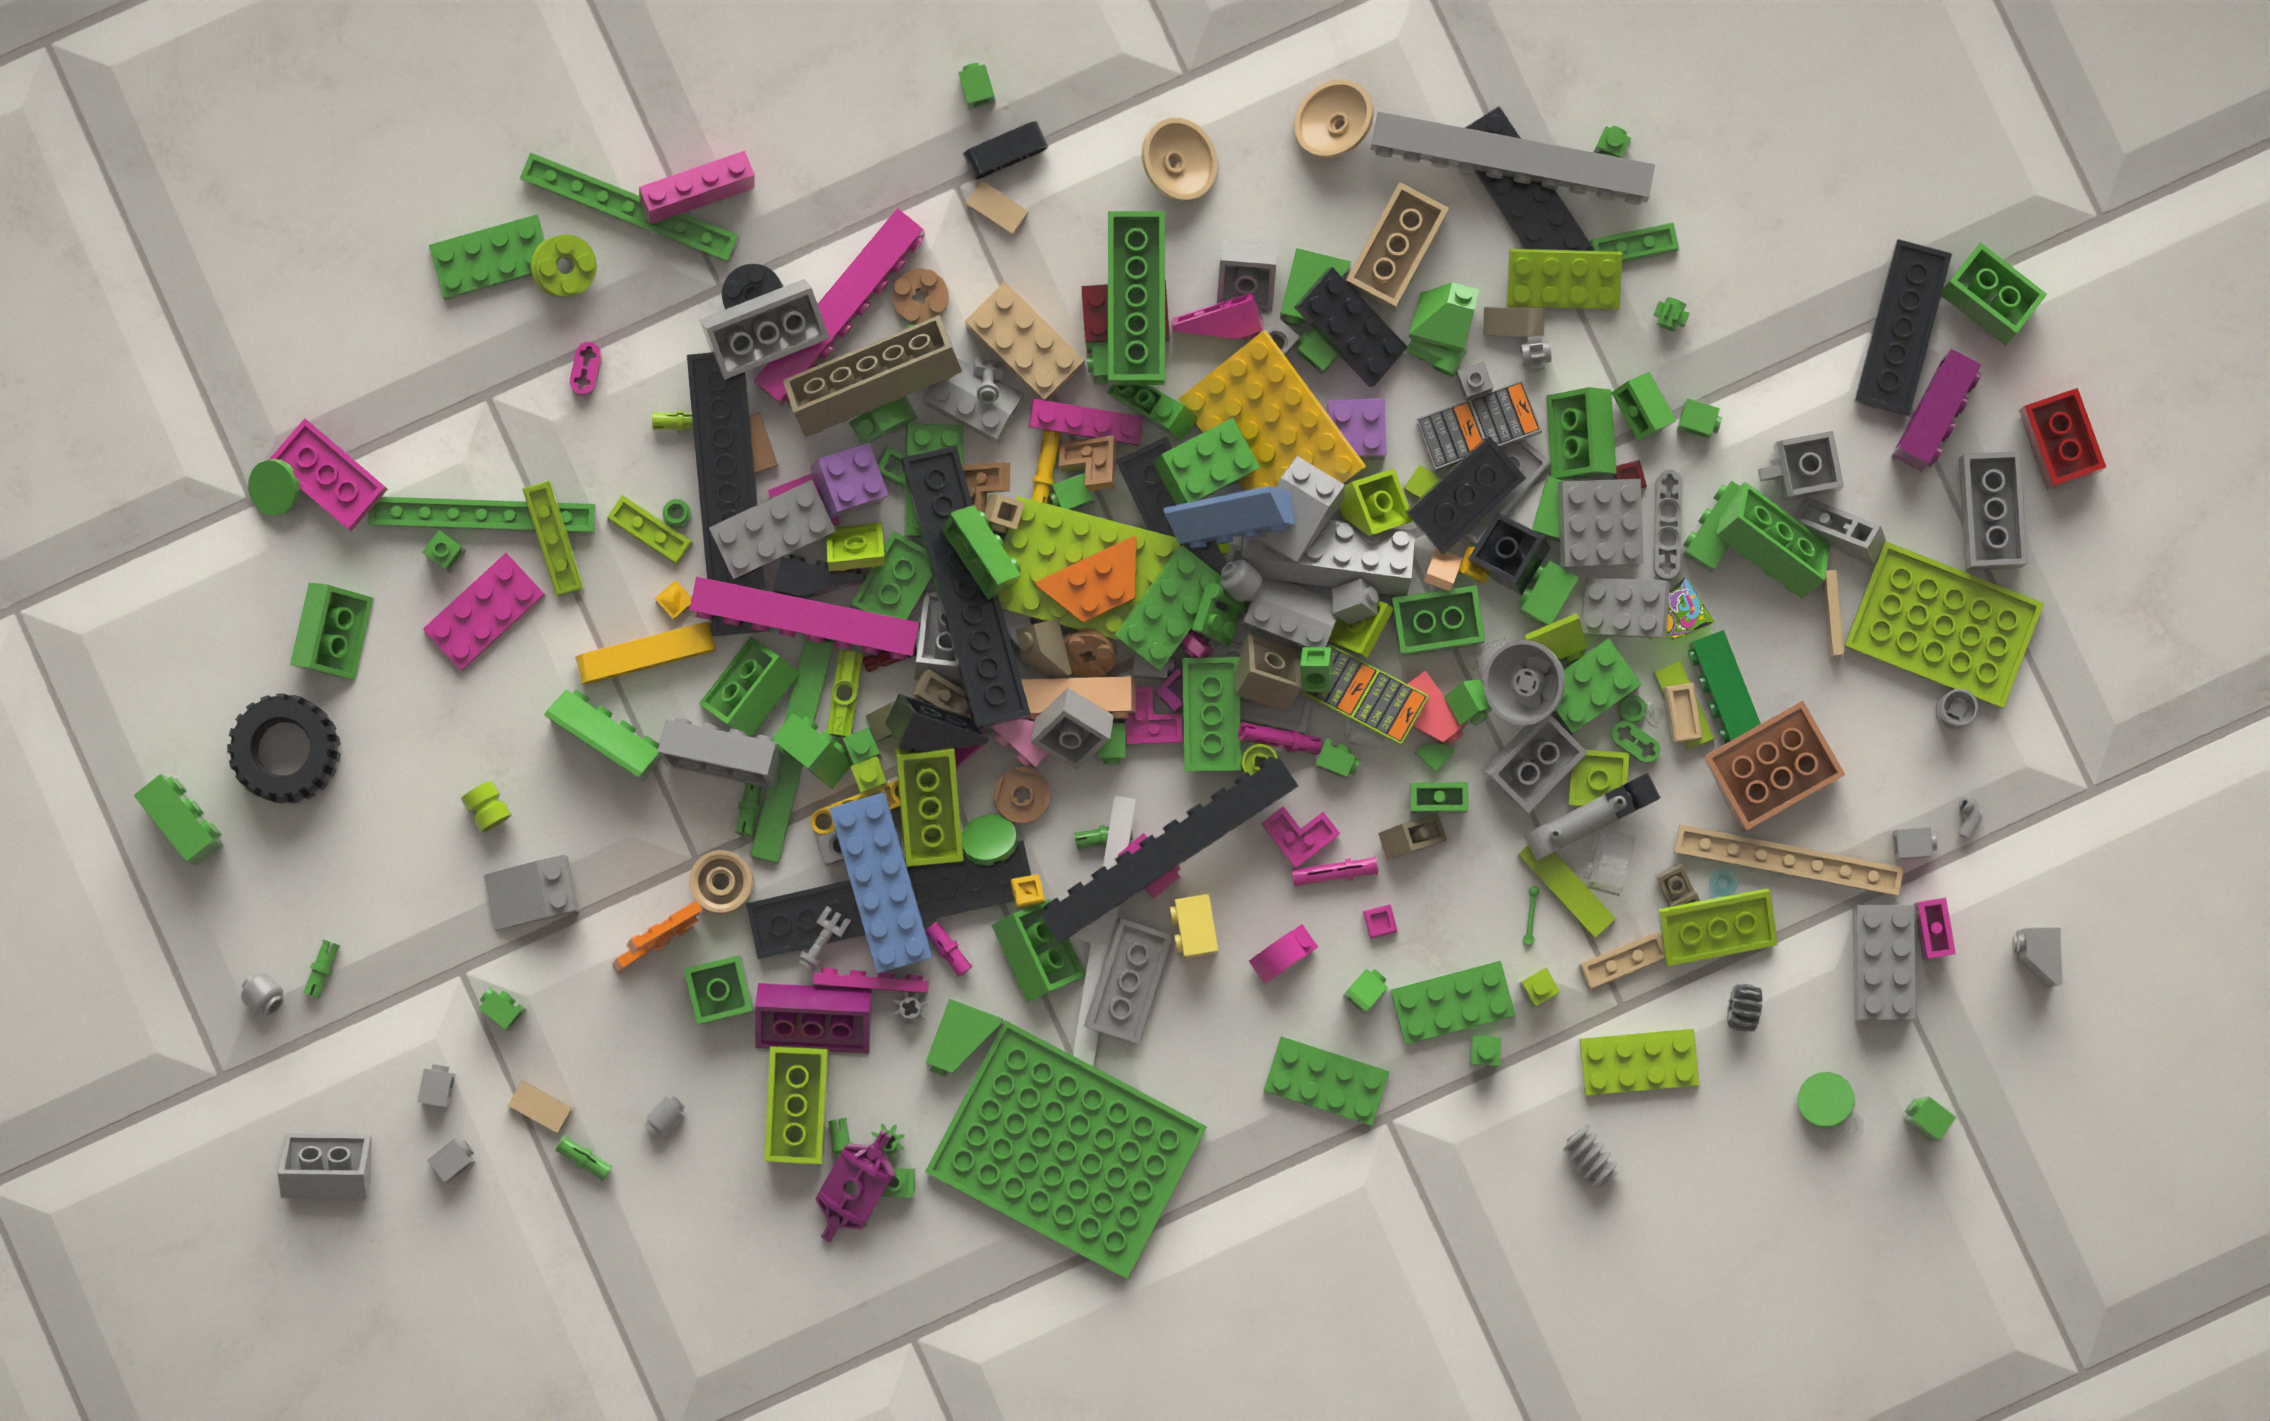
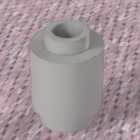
[644,1096,686,1139]

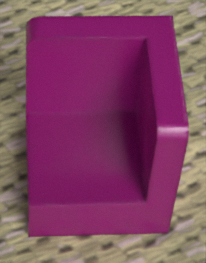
[1155,668,1183,714]

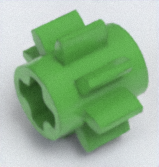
[1653,297,1690,332]
[871,1124,905,1158]

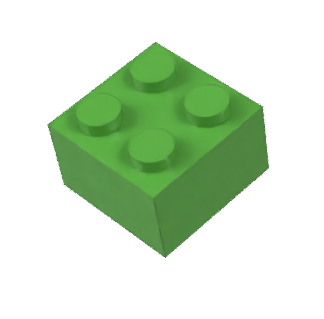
[684,955,755,1026]

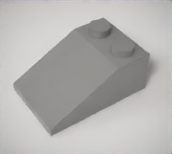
[1255,456,1345,564]
[914,591,962,685]
[484,855,579,930]

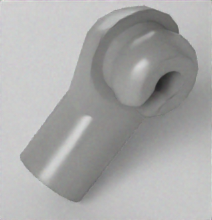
[1958,796,1982,840]

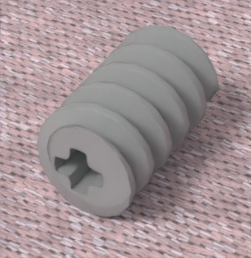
[1563,1124,1623,1189]

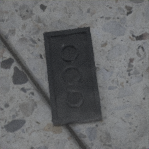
[1294,267,1408,387]
[1405,436,1526,554]

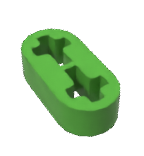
[1611,721,1660,764]

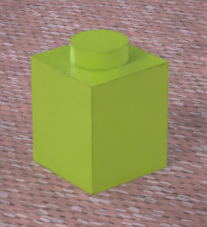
[851,756,888,793]
[1520,968,1560,1007]

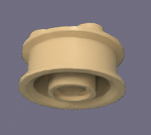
[689,850,754,914]

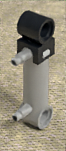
[1523,773,1661,861]

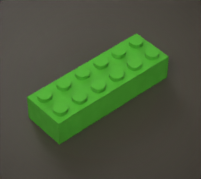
[1108,211,1165,385]

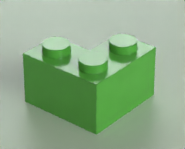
[773,713,854,789]

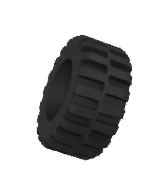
[227,693,341,804]

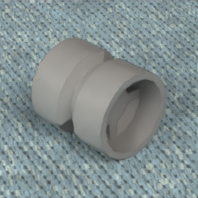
[1935,689,1978,729]

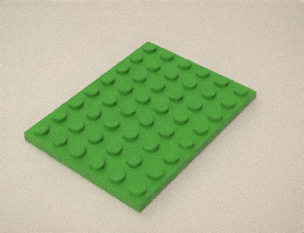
[925,1020,1207,1279]

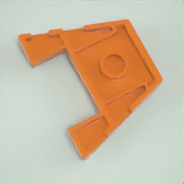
[612,901,702,974]

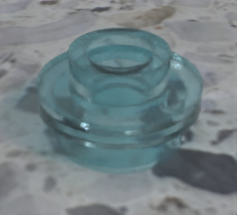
[1709,869,1738,897]

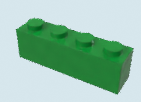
[1687,630,1761,745]

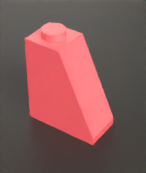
[1407,671,1466,744]

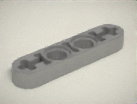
[1653,470,1682,581]

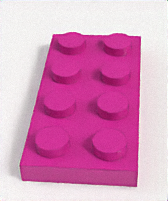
[269,418,388,532]
[423,553,545,671]

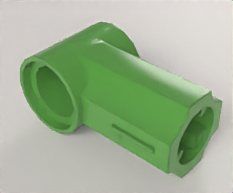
[1406,339,1467,377]

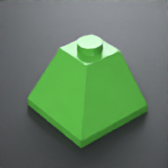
[1408,282,1480,352]

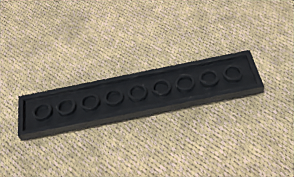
[687,352,770,637]
[901,446,1031,730]
[746,840,1031,959]

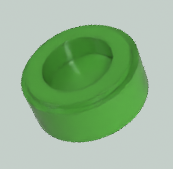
[1618,695,1647,724]

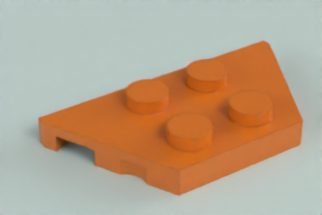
[1035,535,1137,623]

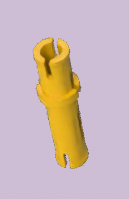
[1031,430,1061,504]

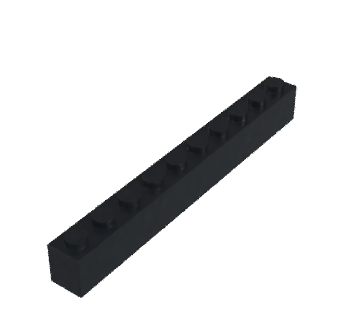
[1040,756,1299,943]

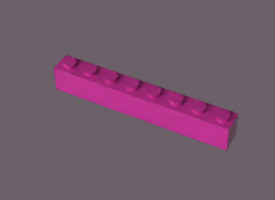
[754,208,925,406]
[689,577,920,660]

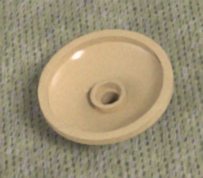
[1294,79,1374,158]
[1141,118,1218,201]

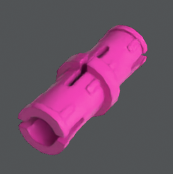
[925,921,973,977]

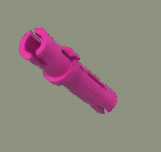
[1238,722,1322,755]
[1292,856,1379,887]

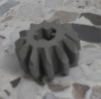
[1727,983,1763,1032]

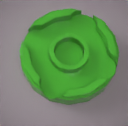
[248,459,300,516]
[961,814,1018,866]
[1797,1072,1855,1129]

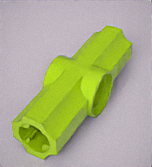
[827,650,864,737]

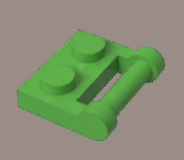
[1192,582,1248,646]

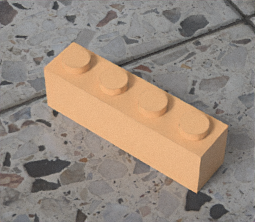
[1021,677,1136,721]

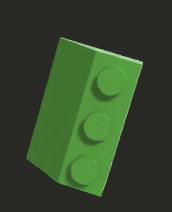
[1546,387,1616,479]
[942,505,1021,600]
[290,583,373,680]
[699,636,800,737]
[991,899,1086,1003]

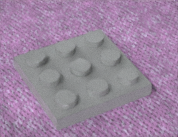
[1558,479,1644,567]

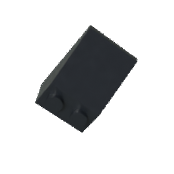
[885,693,989,752]

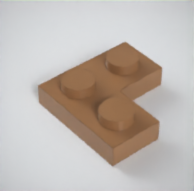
[1059,435,1117,492]
[962,462,1010,513]

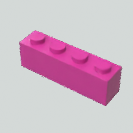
[639,150,755,225]

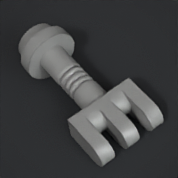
[973,357,1003,404]
[799,906,851,971]

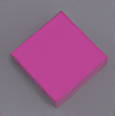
[1363,904,1398,939]

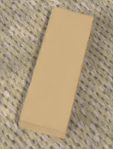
[1823,570,1844,658]
[1579,931,1664,990]

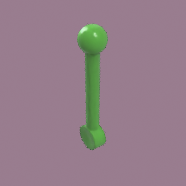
[1523,886,1540,945]

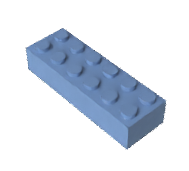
[830,792,932,973]

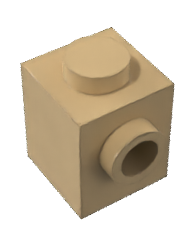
[984,494,1025,533]

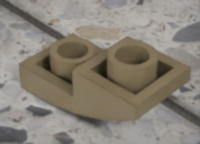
[1483,306,1545,337]
[1655,863,1700,907]

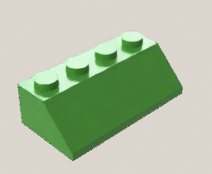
[1716,482,1831,599]
[544,689,661,782]

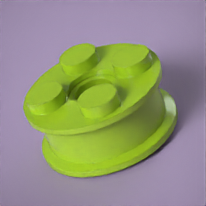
[531,234,597,298]

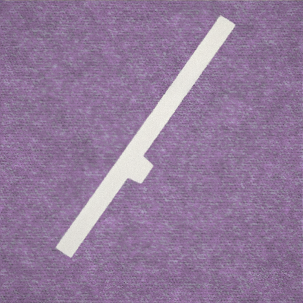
[1073,796,1136,1066]

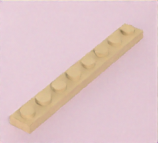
[1674,824,1904,896]

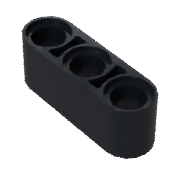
[963,121,1048,180]

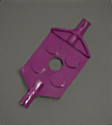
[815,1130,897,1242]

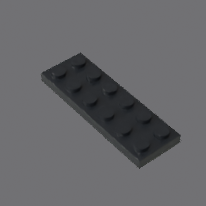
[1465,106,1592,251]
[1854,239,1952,416]
[1115,436,1227,576]

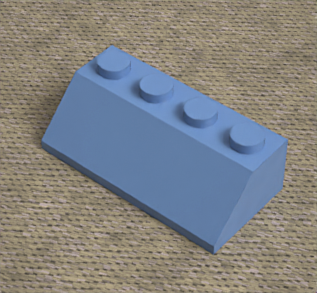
[1164,486,1295,549]

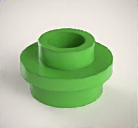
[662,499,691,528]

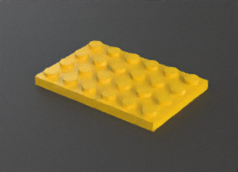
[1178,330,1366,491]

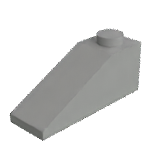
[1795,497,1886,564]

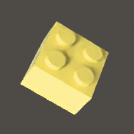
[1170,894,1218,959]

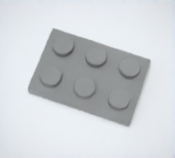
[1582,578,1670,638]

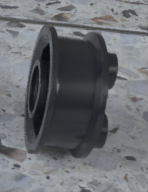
[722,264,783,309]

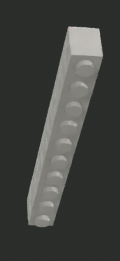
[1370,112,1655,205]

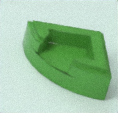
[1415,743,1455,772]

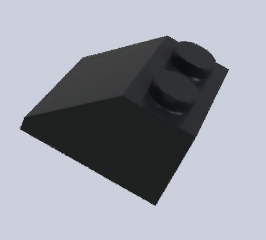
[1468,512,1551,595]

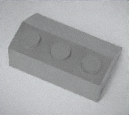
[922,358,1025,444]
[1243,578,1338,648]
[1482,715,1588,814]
[278,1134,371,1199]

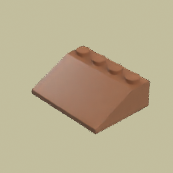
[1703,701,1846,832]

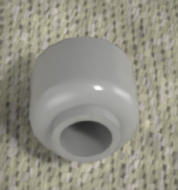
[1220,560,1262,602]
[241,974,284,1016]

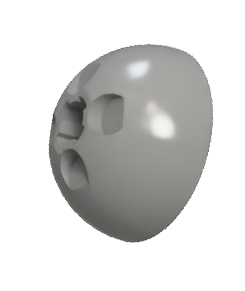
[1483,640,1566,725]

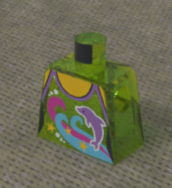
[1648,577,1714,642]

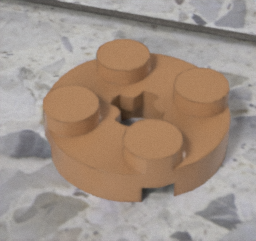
[892,268,949,325]
[1063,628,1117,678]
[994,767,1051,824]

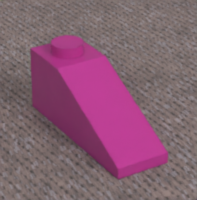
[1172,292,1264,340]

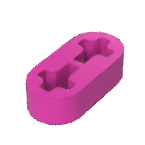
[570,342,602,396]

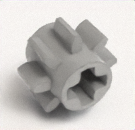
[1521,335,1552,371]
[893,991,928,1026]

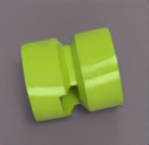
[1241,744,1278,775]
[460,780,512,833]

